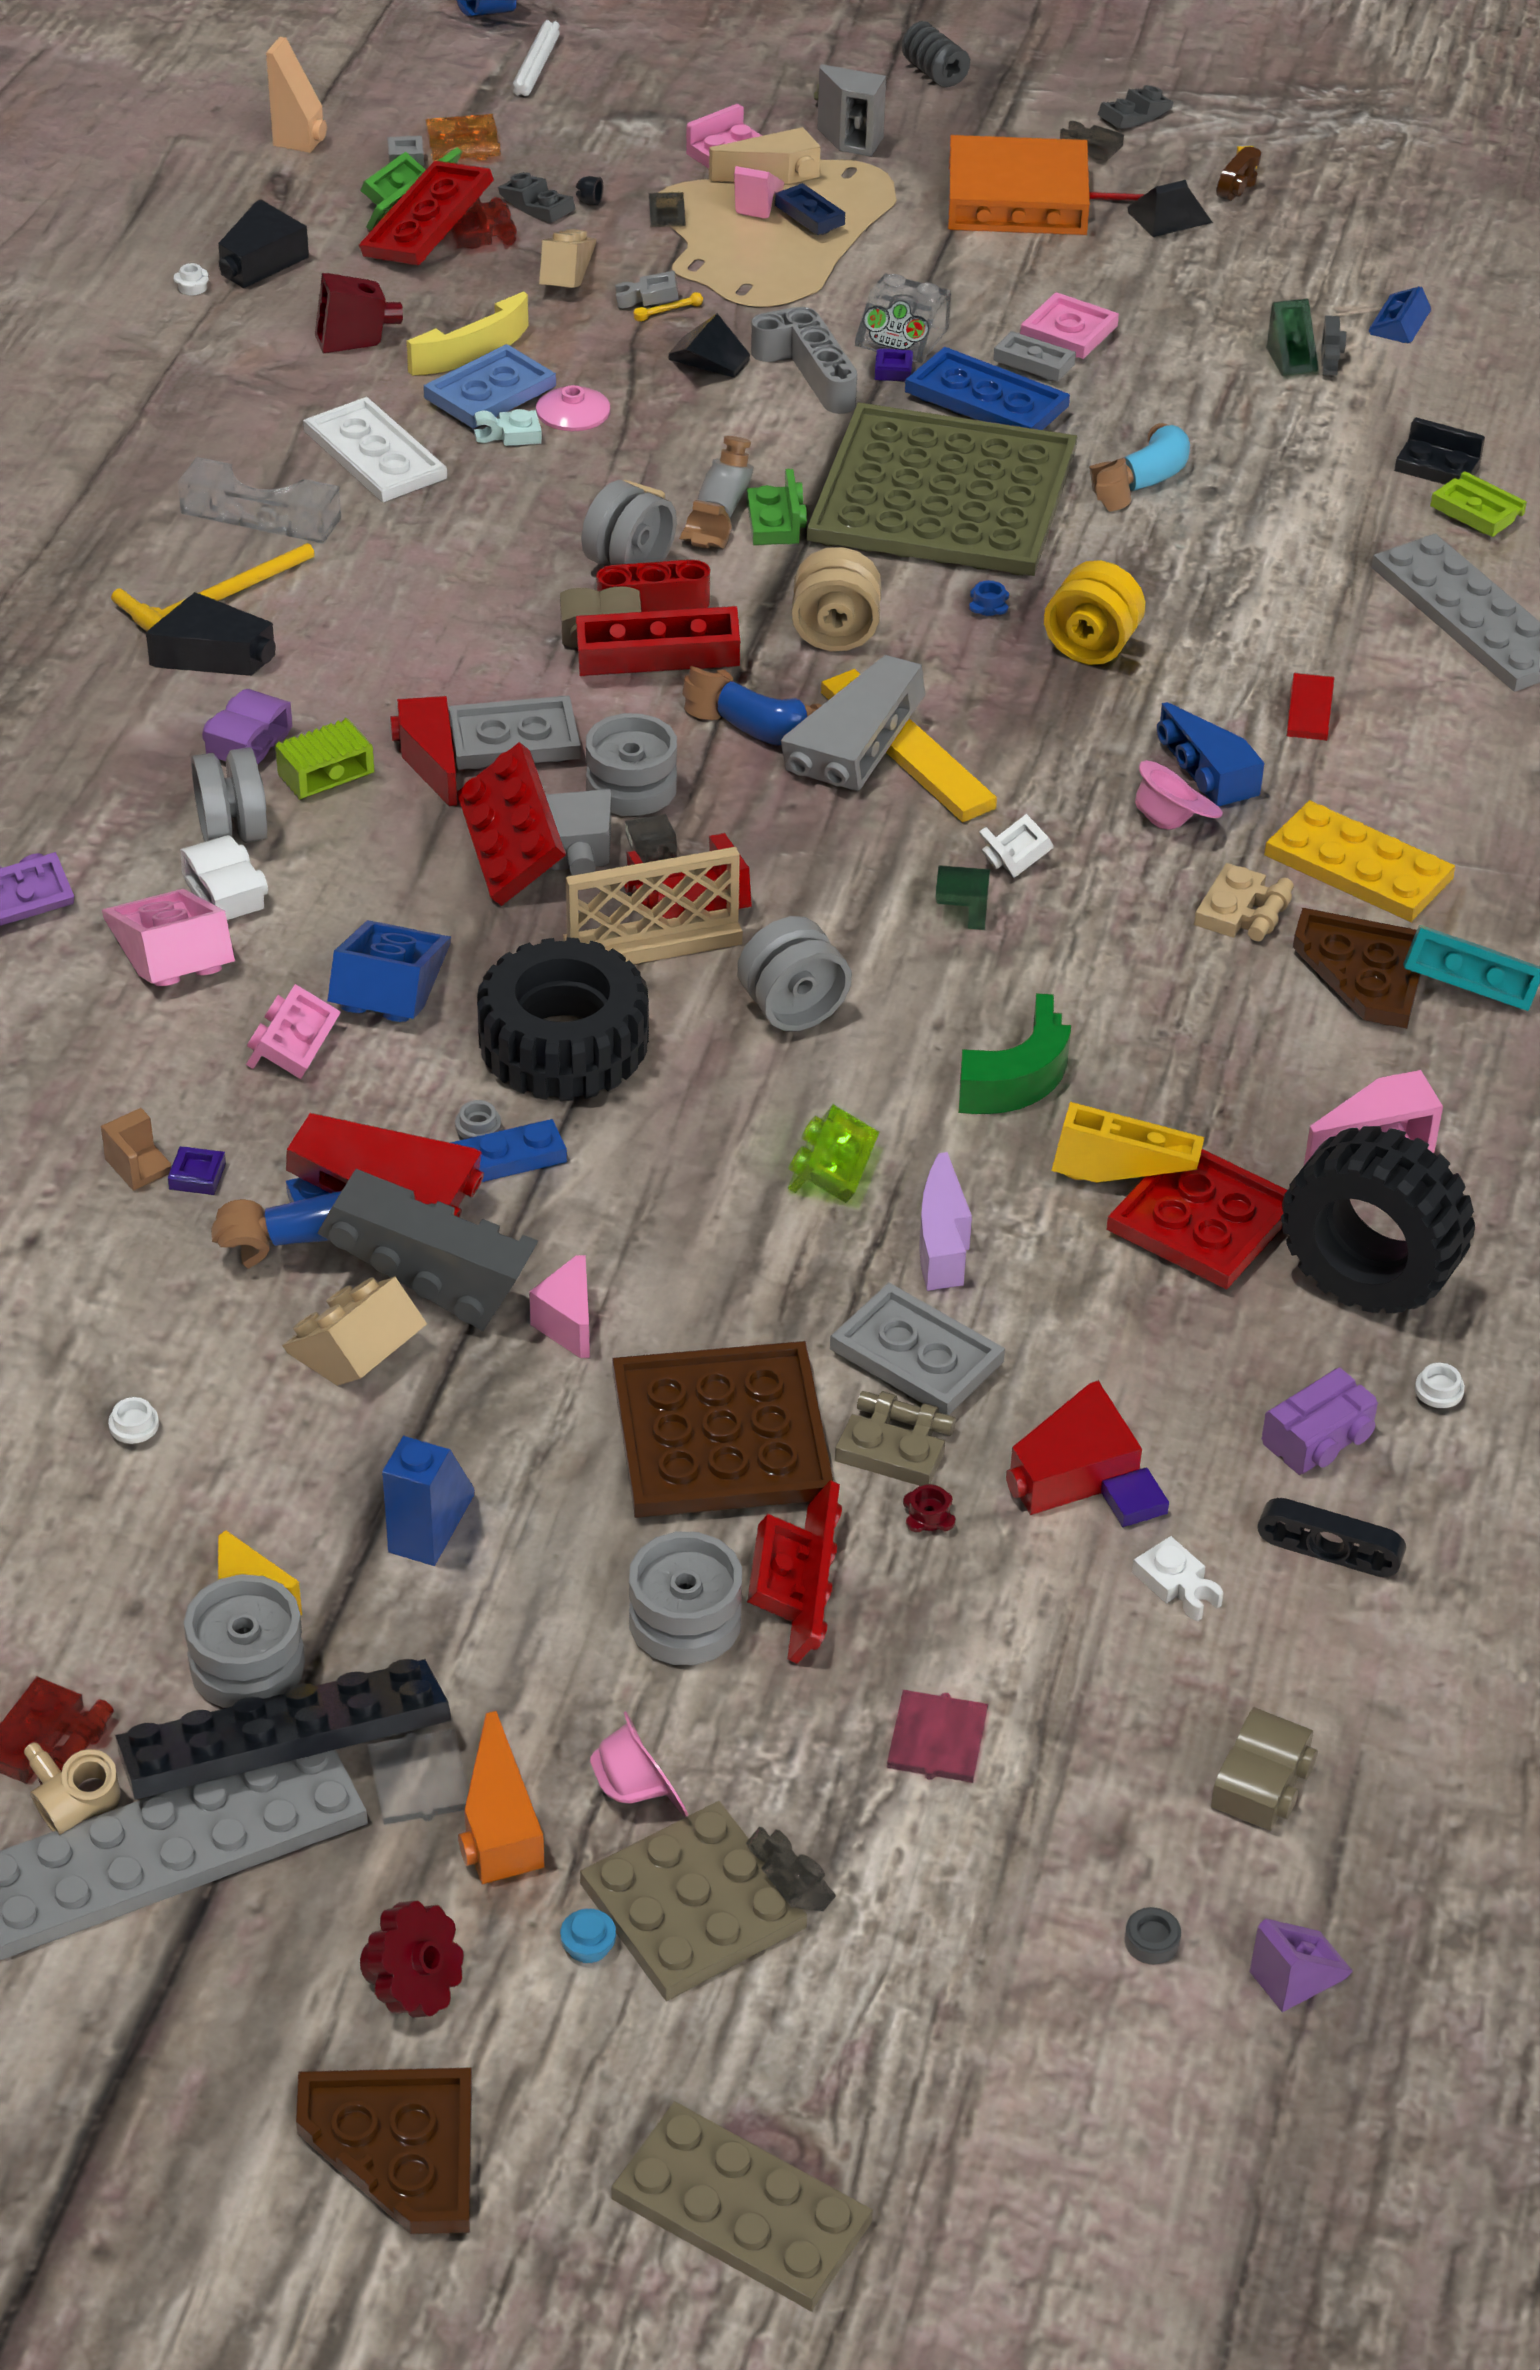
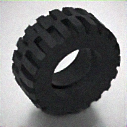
[477,937,649,1101]
[1281,1126,1475,1314]

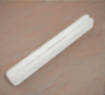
[513,20,560,97]

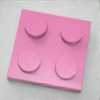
[1020,292,1119,359]

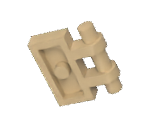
[1194,863,1294,941]

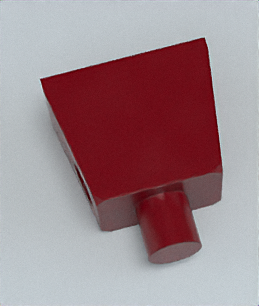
[315,273,403,353]

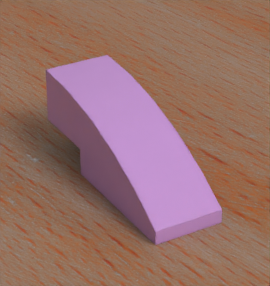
[919,1152,972,1291]

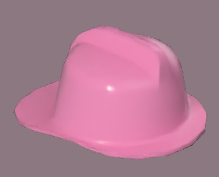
[1135,760,1222,830]
[590,1711,688,1817]

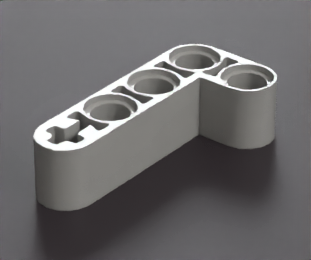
[751,307,857,414]

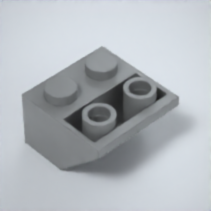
[817,64,886,157]

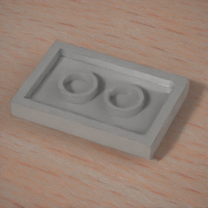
[448,695,581,770]
[830,1282,1005,1415]

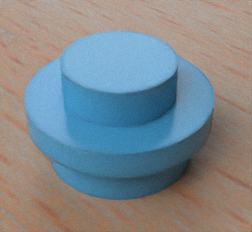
[560,1909,616,1963]

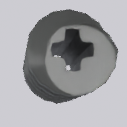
[902,21,970,87]

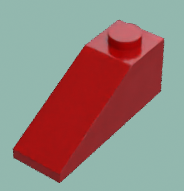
[390,696,457,806]

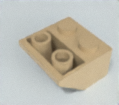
[282,1276,427,1386]

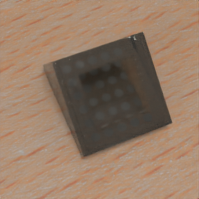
[648,192,686,227]

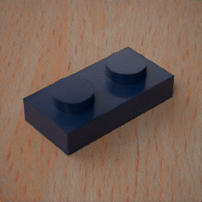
[775,183,845,235]

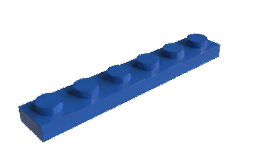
[286,1119,567,1203]

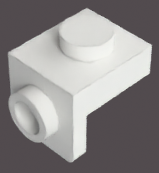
[979,814,1054,878]

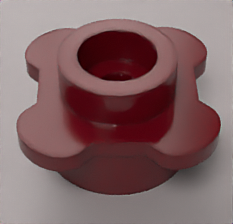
[903,1484,956,1532]

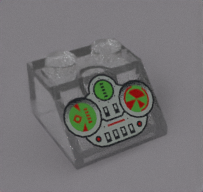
[855,273,951,363]

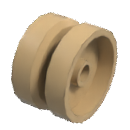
[792,547,881,651]

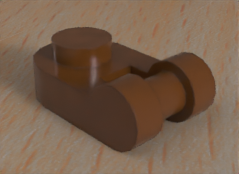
[1216,147,1261,201]

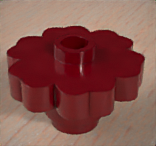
[360,1900,464,2018]

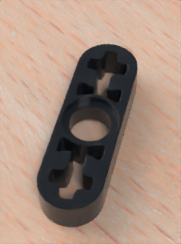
[1257,1498,1406,1577]

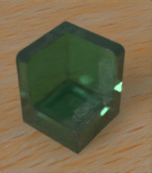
[935,865,990,930]

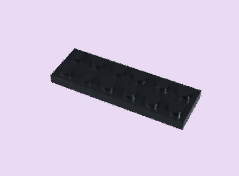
[115,1659,452,1800]

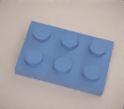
[423,344,556,428]

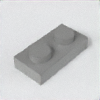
[993,331,1076,382]

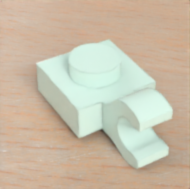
[474,409,542,446]

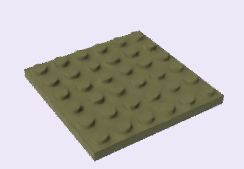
[807,402,1078,576]

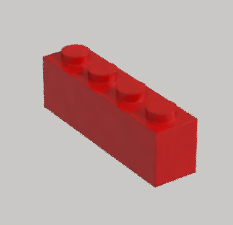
[576,606,740,676]

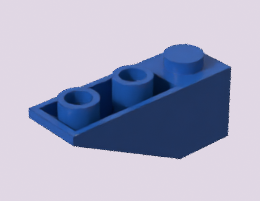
[1157,702,1264,807]

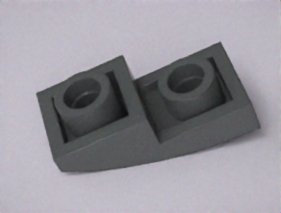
[1098,85,1174,129]
[498,172,576,223]

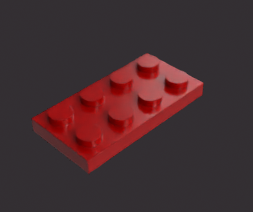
[359,160,494,265]
[457,742,566,906]

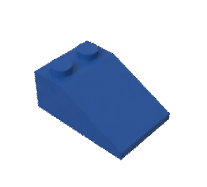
[327,920,451,1022]

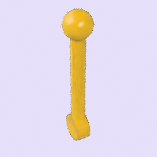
[634,292,703,321]

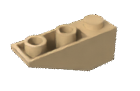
[539,229,596,288]

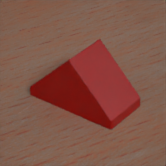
[1286,673,1335,741]

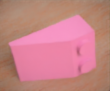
[102,889,235,986]
[1304,1070,1443,1165]

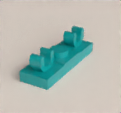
[1403,924,1540,1011]

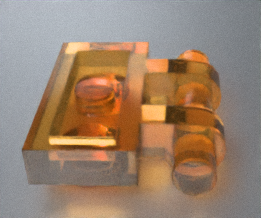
[425,114,501,161]

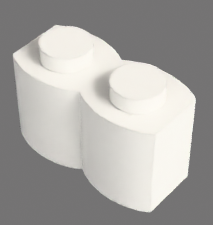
[180,835,268,920]

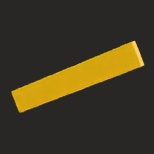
[821,669,997,823]

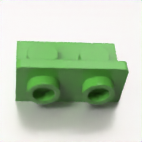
[747,469,807,545]

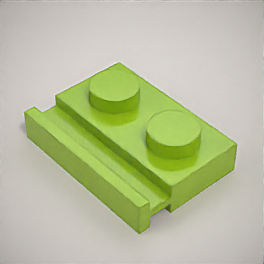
[1430,471,1527,537]

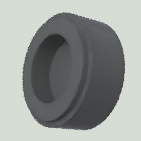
[1124,1907,1181,1965]

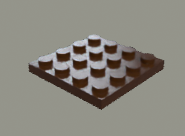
[612,1341,833,1518]

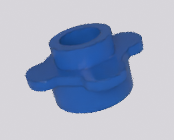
[969,580,1009,616]

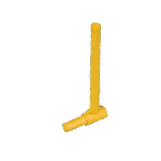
[111,543,315,631]

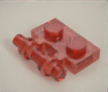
[451,197,517,249]
[0,1676,114,1785]

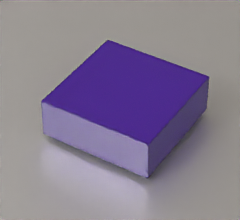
[874,348,913,382]
[168,1146,226,1195]
[1101,1467,1169,1527]

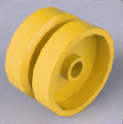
[1044,560,1146,665]

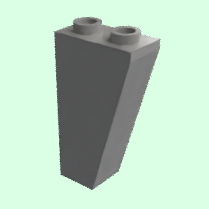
[781,655,925,791]

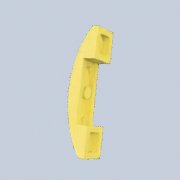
[407,292,529,376]

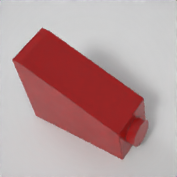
[1006,1380,1142,1515]

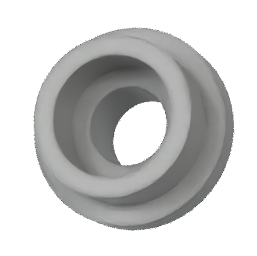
[455,1100,501,1139]

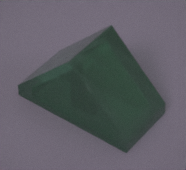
[1266,298,1319,376]

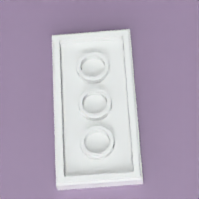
[303,397,447,503]

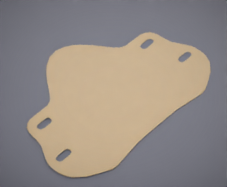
[654,160,896,307]

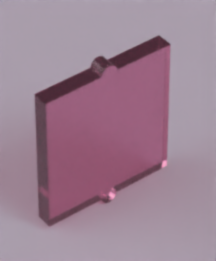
[887,1690,988,1783]

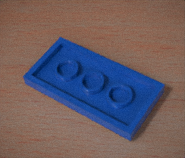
[905,347,1070,430]

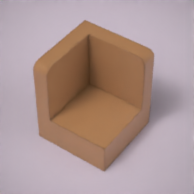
[101,1108,171,1191]

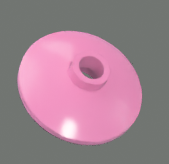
[536,385,610,431]

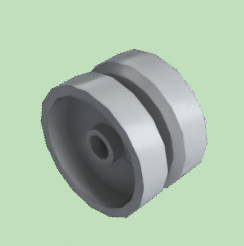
[581,480,677,566]
[586,713,677,816]
[191,747,267,843]
[737,916,852,1031]
[629,1531,742,1665]
[183,1574,305,1708]

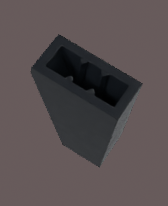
[218,199,309,288]
[146,592,276,676]

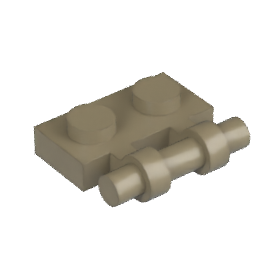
[835,1391,956,1486]

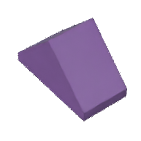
[1250,1918,1353,2012]

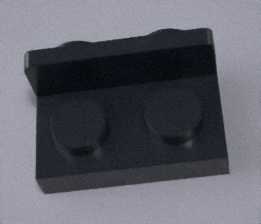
[1394,417,1485,485]

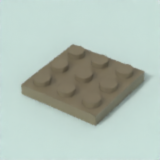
[580,1801,807,2001]

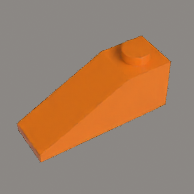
[458,1711,545,1885]

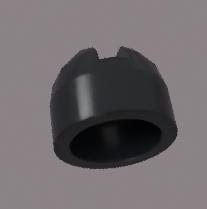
[576,176,603,205]

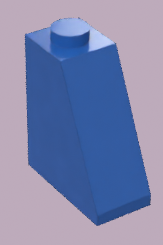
[382,1436,475,1566]

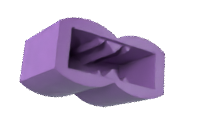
[202,689,293,765]

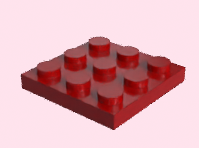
[1106,1149,1287,1290]

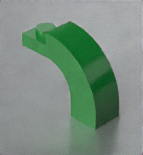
[958,993,1071,1114]

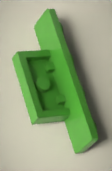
[360,147,462,231]

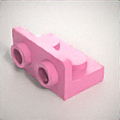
[686,103,762,169]
[246,984,341,1079]

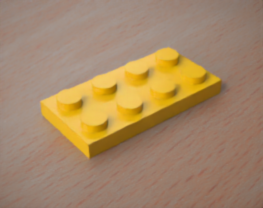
[1264,800,1455,922]

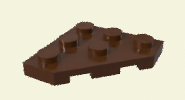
[1293,907,1421,1029]
[296,2067,472,2234]

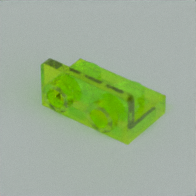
[787,1104,879,1203]

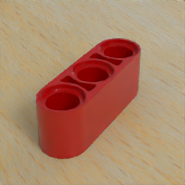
[596,560,710,612]

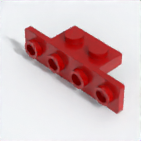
[747,1480,842,1664]

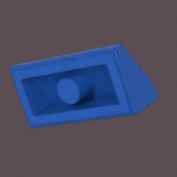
[1369,286,1431,343]

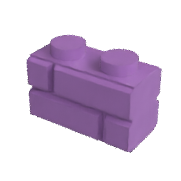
[1261,1367,1378,1475]

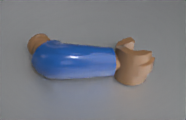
[682,666,822,746]
[211,1191,342,1269]

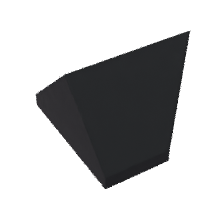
[1127,180,1213,237]
[668,313,750,378]

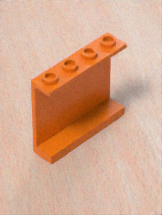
[948,135,1090,235]

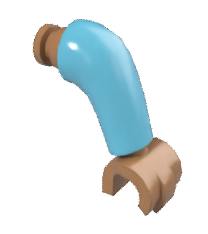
[1089,423,1190,512]

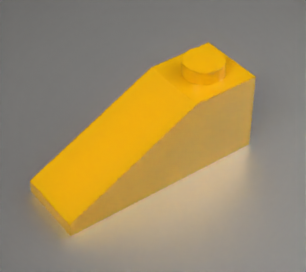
[1051,1102,1205,1183]

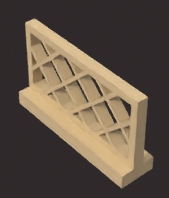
[563,847,743,964]

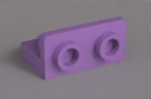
[0,852,75,926]

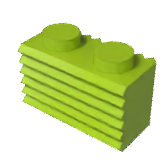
[275,717,375,800]

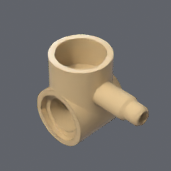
[24,1742,121,1835]

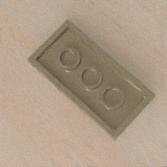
[611,2101,873,2312]

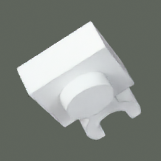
[1132,1536,1223,1621]

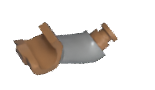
[680,436,754,549]

